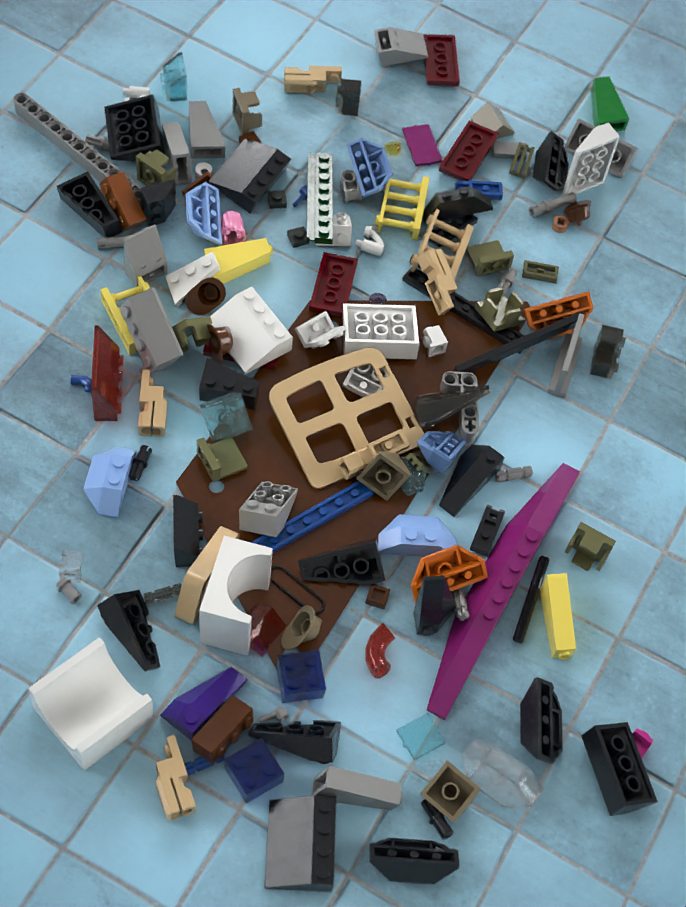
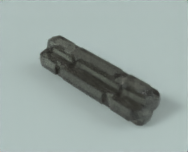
[144,583,182,605]

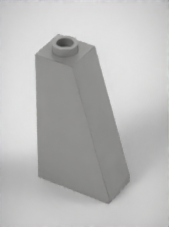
[189,101,225,158]
[162,121,192,185]
[312,766,403,810]

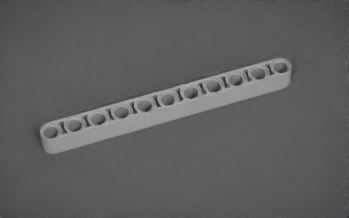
[14,93,142,206]

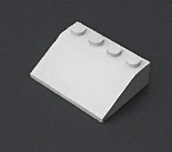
[561,123,620,196]
[210,287,293,374]
[343,304,419,359]

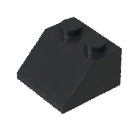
[141,180,176,227]

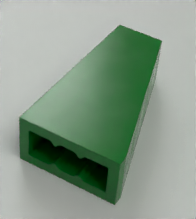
[591,76,629,131]

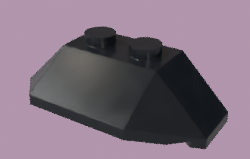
[532,131,569,191]
[423,186,493,224]
[520,677,563,764]
[369,838,460,884]

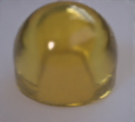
[384,141,401,155]

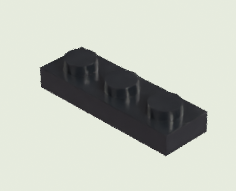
[431,214,478,247]

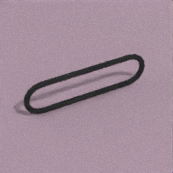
[270,565,326,614]

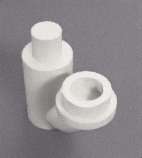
[123,86,150,101]
[355,226,385,257]

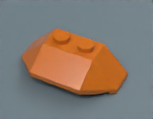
[524,291,594,340]
[410,545,488,604]

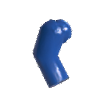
[71,375,96,392]

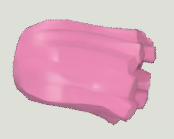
[221,210,246,246]

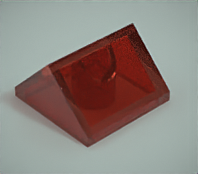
[247,604,286,657]

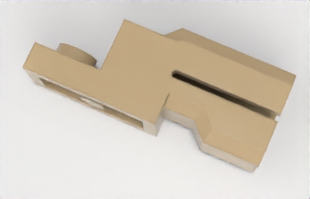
[284,66,342,93]
[417,249,458,315]
[138,369,167,437]
[338,429,410,480]
[156,735,196,821]

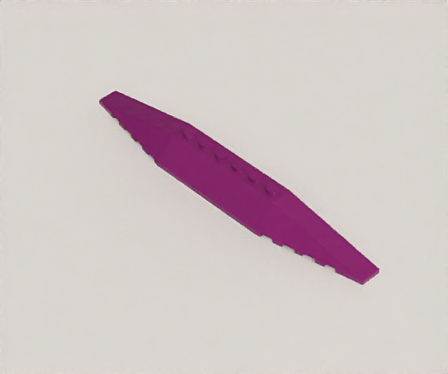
[426,463,580,720]

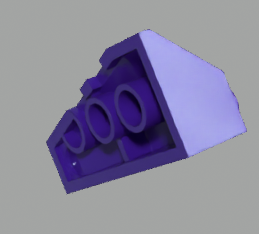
[160,667,247,740]

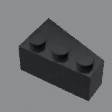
[199,358,259,410]

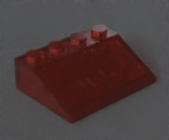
[91,325,124,421]

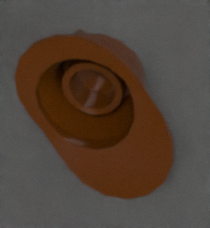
[563,200,592,226]
[186,278,226,315]
[207,324,233,364]

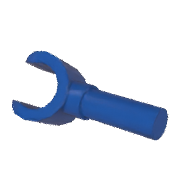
[292,185,307,207]

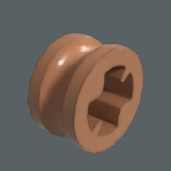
[552,216,569,233]

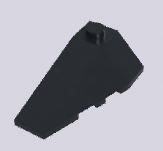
[248,720,341,764]

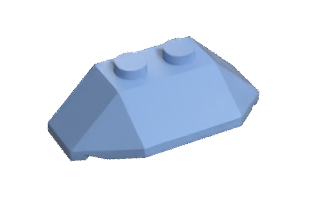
[185,182,222,246]
[83,447,137,519]
[378,514,456,556]

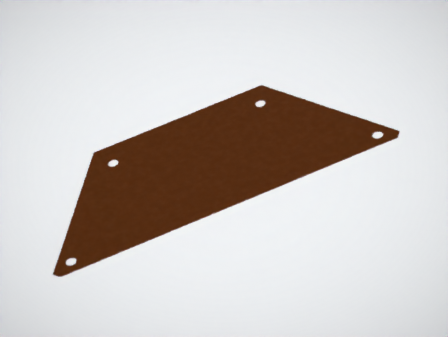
[176,300,530,684]

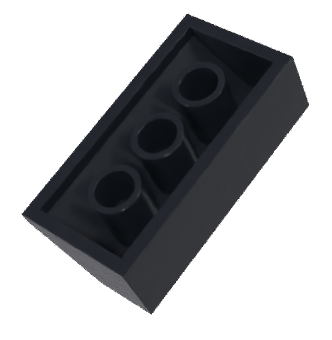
[581,722,658,816]

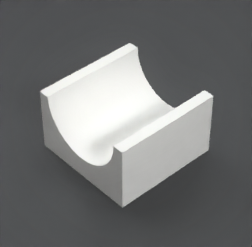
[199,536,273,656]
[28,637,154,771]

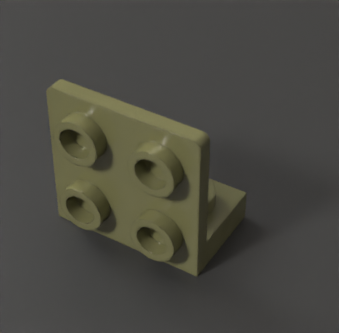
[466,240,514,276]
[197,437,248,482]

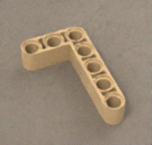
[174,526,240,625]

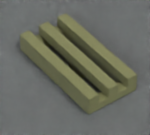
[509,142,535,179]
[522,260,559,284]
[406,453,435,474]

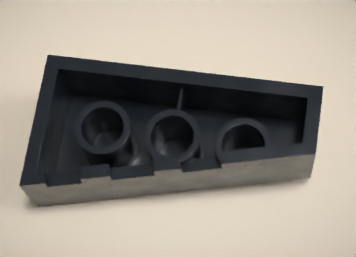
[56,171,123,238]

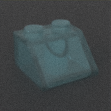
[160,52,187,102]
[199,392,253,441]

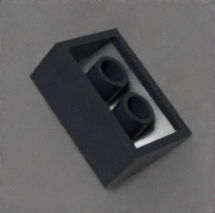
[173,495,203,567]

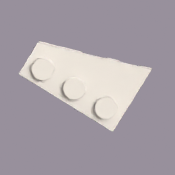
[165,252,220,307]

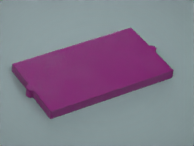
[402,124,442,166]

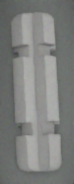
[495,465,533,482]
[453,588,469,621]

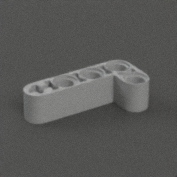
[440,371,479,444]

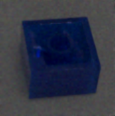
[276,650,326,703]
[224,738,284,803]

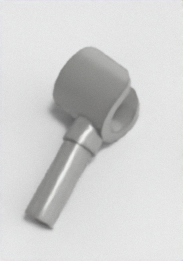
[258,706,289,723]

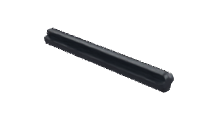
[513,555,550,643]

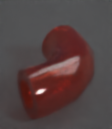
[365,623,396,678]

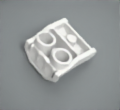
[342,365,388,398]

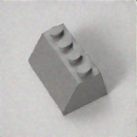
[564,118,640,178]
[120,287,184,373]

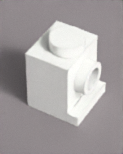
[423,325,448,357]

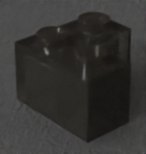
[335,79,361,116]
[590,325,626,379]

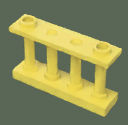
[375,170,430,240]
[100,276,150,355]

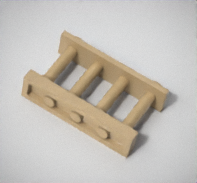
[410,209,474,280]

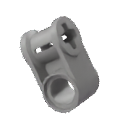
[340,170,362,203]

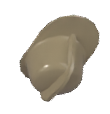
[281,605,322,650]

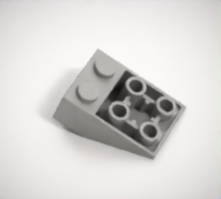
[374,27,428,67]
[123,224,168,287]
[239,481,298,537]

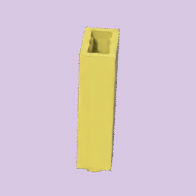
[204,238,273,284]
[539,573,576,660]

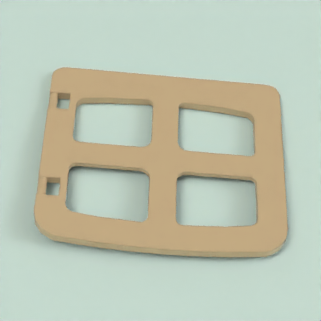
[269,348,424,489]

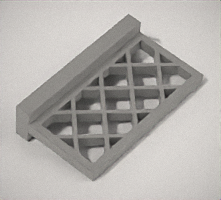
[547,313,585,398]

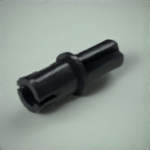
[129,445,152,481]
[421,799,454,840]

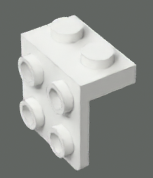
[316,213,352,246]
[295,311,347,349]

